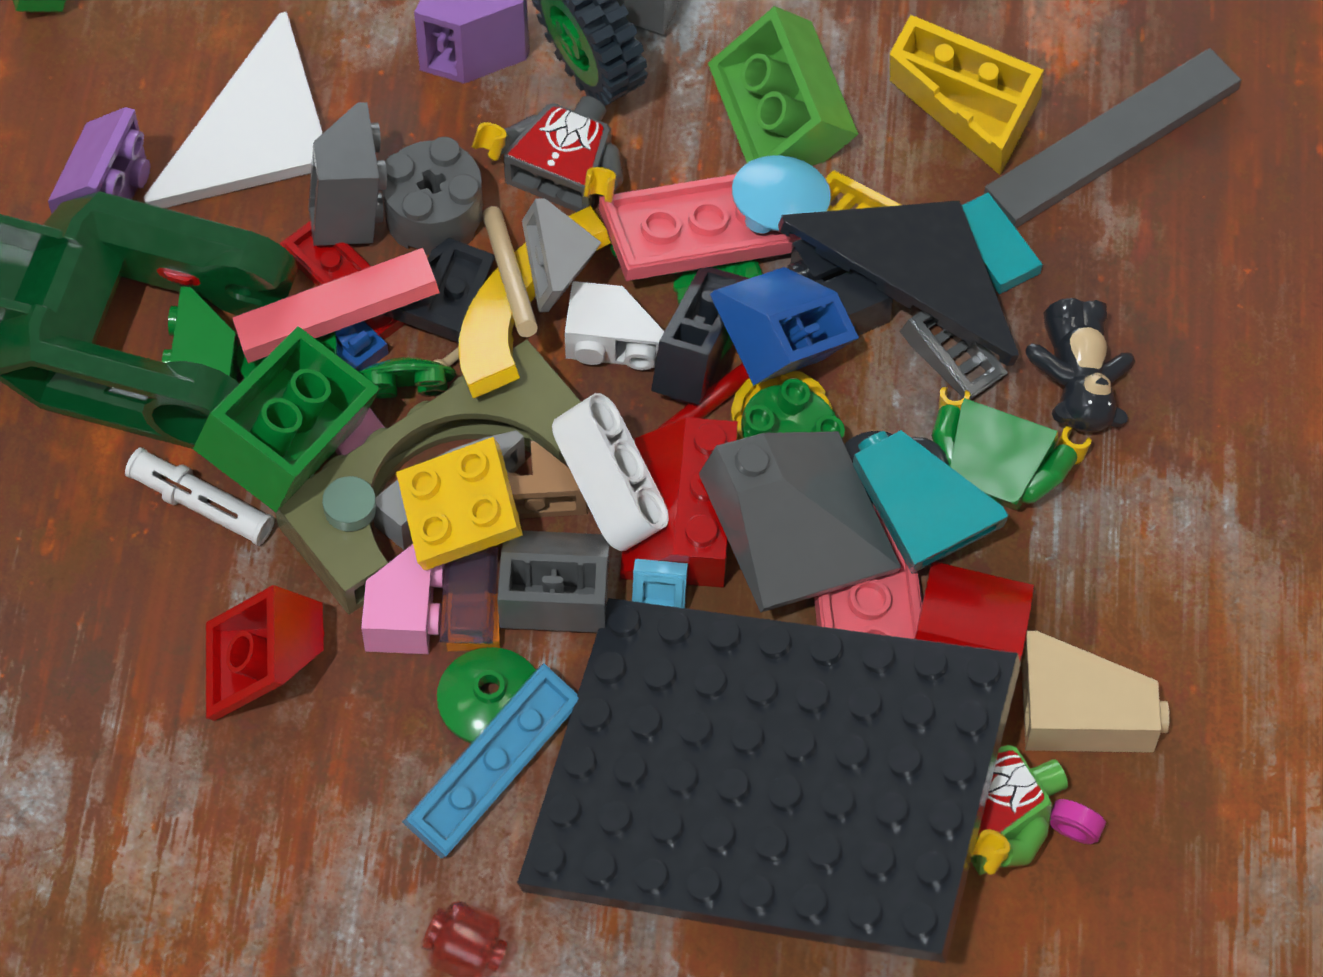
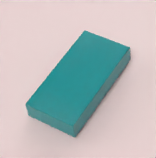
[962,192,1042,294]

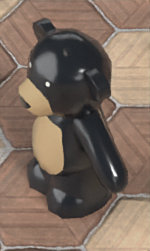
[1025,298,1135,432]

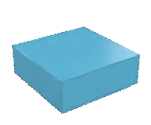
[632,559,688,608]

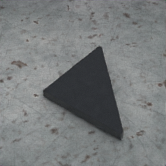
[778,200,1019,366]

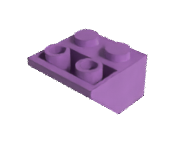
[414,0,529,83]
[48,107,150,214]

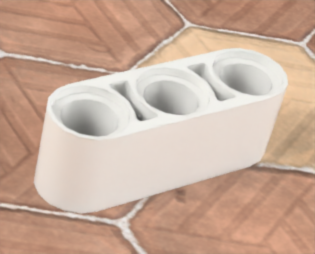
[552,393,669,551]

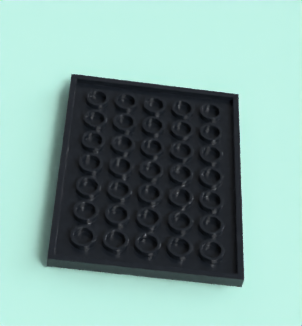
[517,598,1021,963]

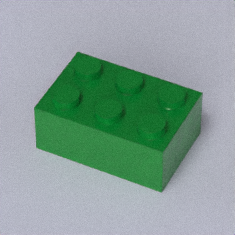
[193,326,380,513]

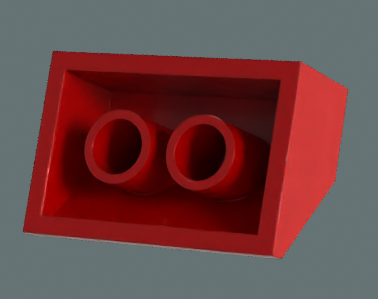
[620,417,738,588]

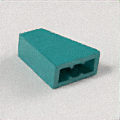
[853,430,1008,574]

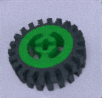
[532,0,648,106]

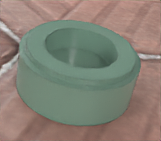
[322,476,377,531]

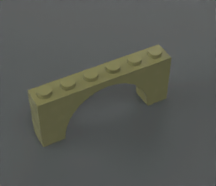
[275,340,581,615]

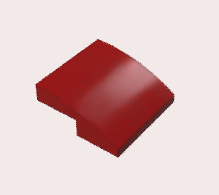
[915,562,1034,660]

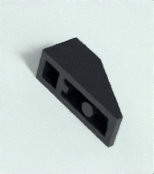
[651,267,749,405]

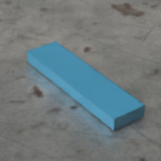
[402,663,579,859]

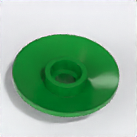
[437,647,535,743]

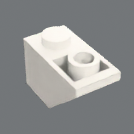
[565,281,664,370]

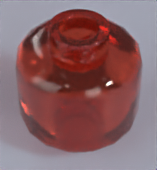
[421,901,508,977]

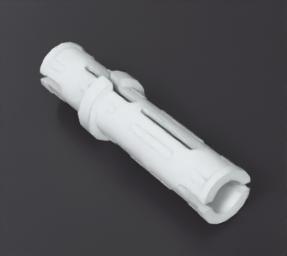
[125,447,275,546]

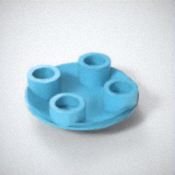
[732,155,831,233]

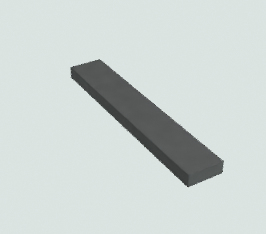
[984,48,1241,228]

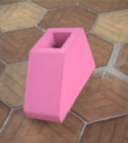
[361,544,445,654]

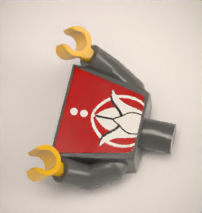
[472,96,623,212]

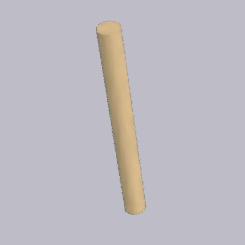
[482,206,538,337]

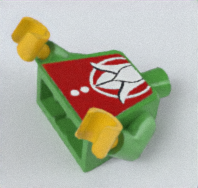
[971,745,1068,875]

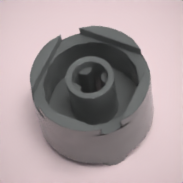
[382,137,484,255]

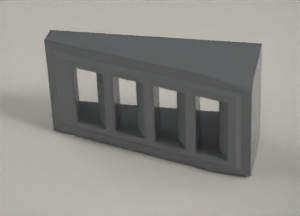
[900,310,1008,400]

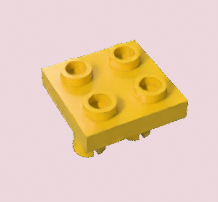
[396,437,523,571]

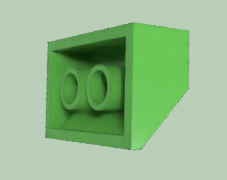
[708,6,858,166]

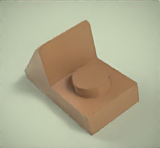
[507,441,587,519]

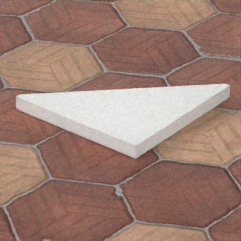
[144,12,323,208]

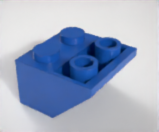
[710,267,859,386]

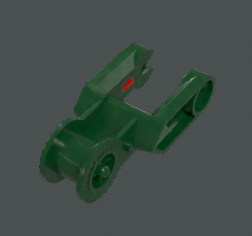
[0,191,298,449]

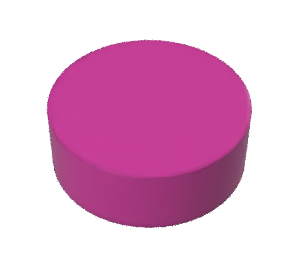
[1050,799,1106,844]

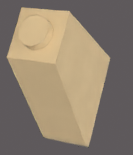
[1021,631,1169,752]

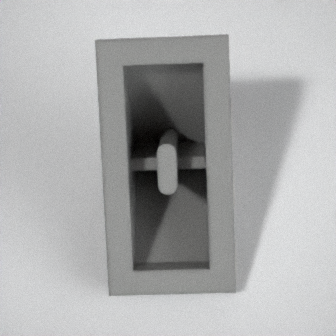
[522,198,602,312]

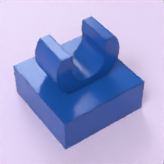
[334,321,388,372]

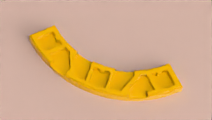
[458,206,611,398]

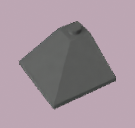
[699,431,901,613]

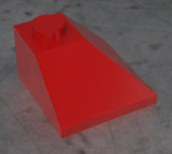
[206,585,324,721]

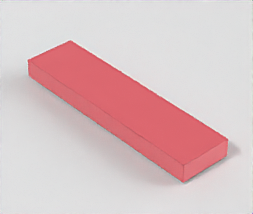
[233,248,440,363]

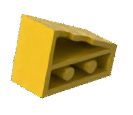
[889,15,1044,175]

